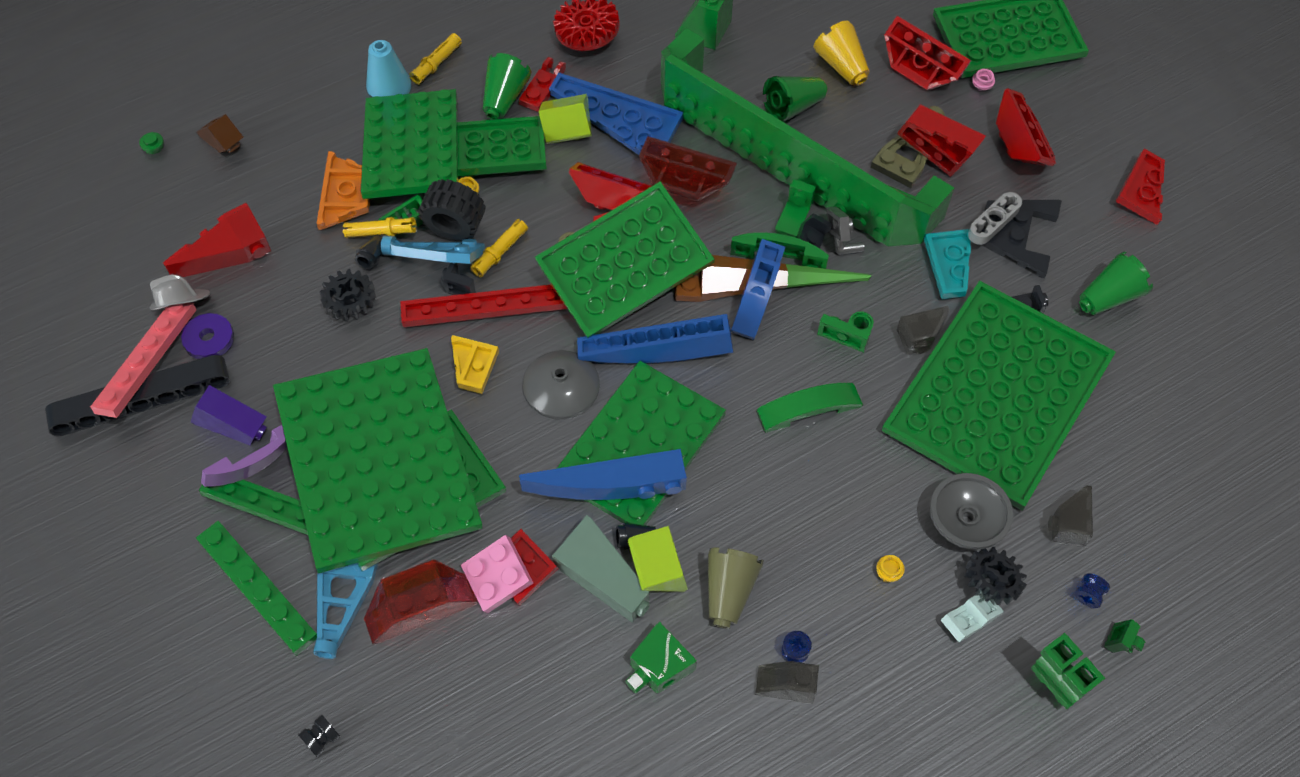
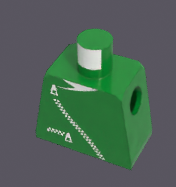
[625,622,697,694]

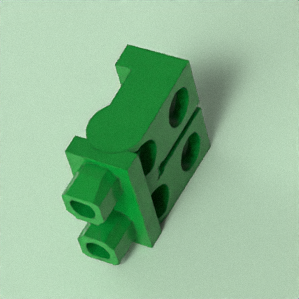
[1031,633,1105,710]

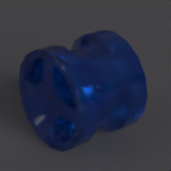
[1074,573,1110,608]
[781,631,812,665]

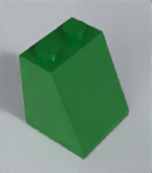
[675,0,733,50]

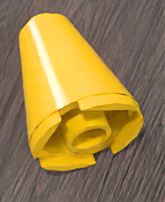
[813,20,870,86]

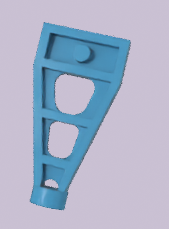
[381,236,485,264]
[313,563,378,659]

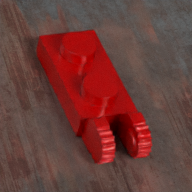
[519,57,566,112]

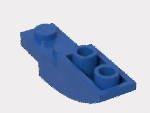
[731,239,785,340]

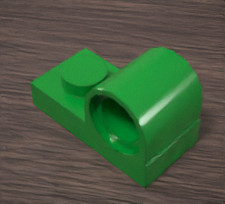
[817,311,874,353]

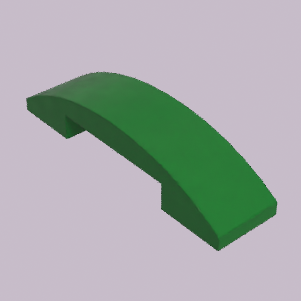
[730,233,829,269]
[757,383,863,433]

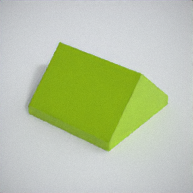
[539,94,592,144]
[628,526,688,592]

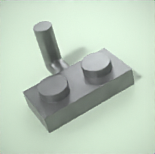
[827,207,865,255]

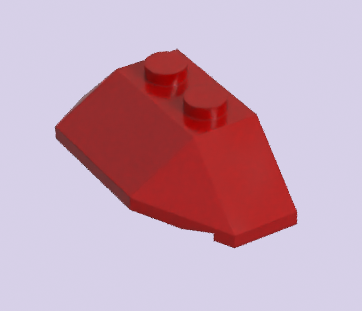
[884,16,971,91]
[996,88,1056,166]
[569,162,652,210]

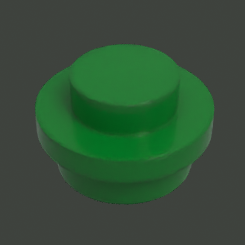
[139,132,164,154]

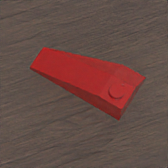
[163,203,271,277]

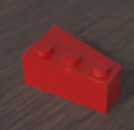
[897,104,986,177]

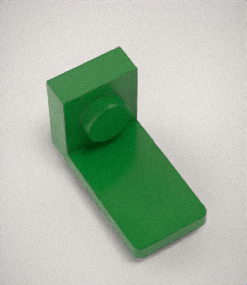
[775,179,816,238]

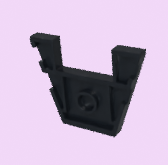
[979,200,1062,279]

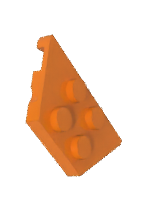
[317,151,371,230]

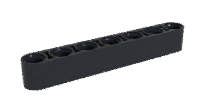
[45,355,230,436]

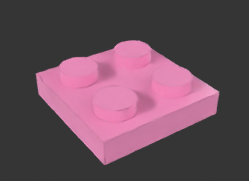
[461,535,533,613]

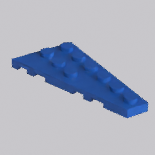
[549,72,683,167]

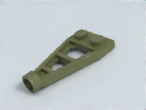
[870,106,945,188]

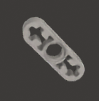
[968,192,1022,245]

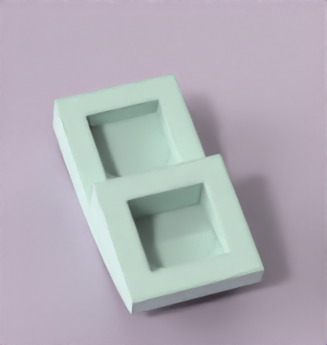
[941,594,1004,643]

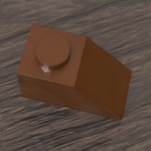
[196,114,243,153]

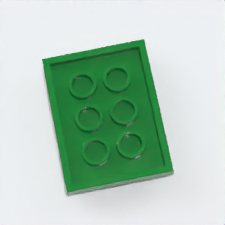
[458,116,547,176]

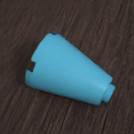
[366,40,411,97]

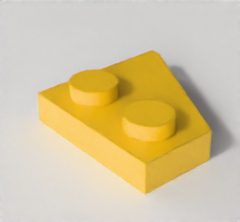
[451,335,499,394]

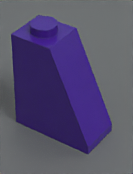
[191,385,267,445]

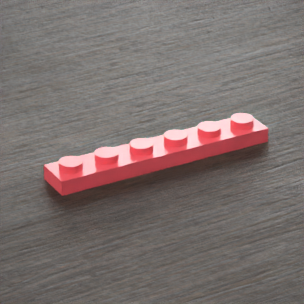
[90,302,196,418]

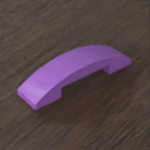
[201,425,287,487]

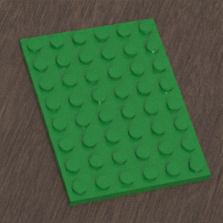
[881,280,1116,511]
[273,348,483,574]

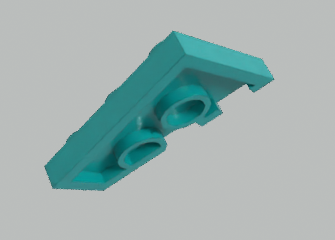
[924,229,971,299]

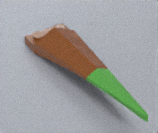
[675,255,872,302]

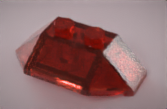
[639,136,737,201]
[364,559,479,645]

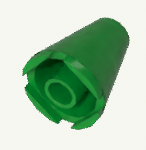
[482,53,532,120]
[763,76,827,122]
[1079,251,1153,315]

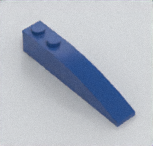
[577,314,733,363]
[519,449,687,500]

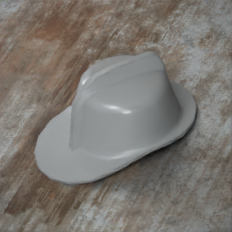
[150,274,210,310]

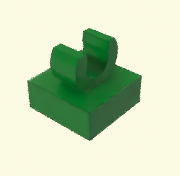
[1104,619,1145,653]

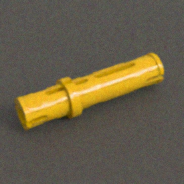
[409,33,462,85]
[343,217,417,238]
[470,219,528,278]

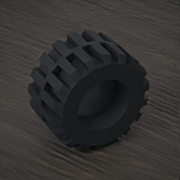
[418,179,486,241]

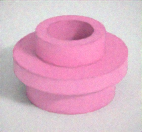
[972,69,995,90]

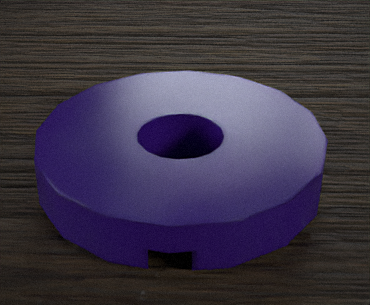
[181,313,234,359]

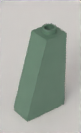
[552,515,650,623]

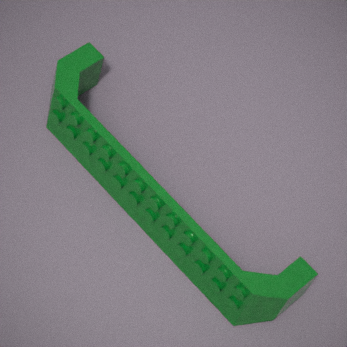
[661,28,954,247]

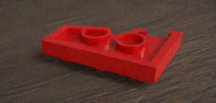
[1115,148,1165,225]

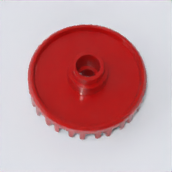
[553,0,620,51]

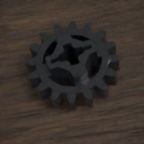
[320,269,376,320]
[964,547,1027,605]

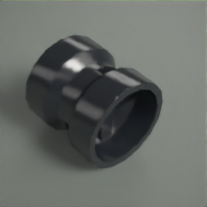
[298,715,341,757]

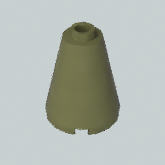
[708,547,764,629]

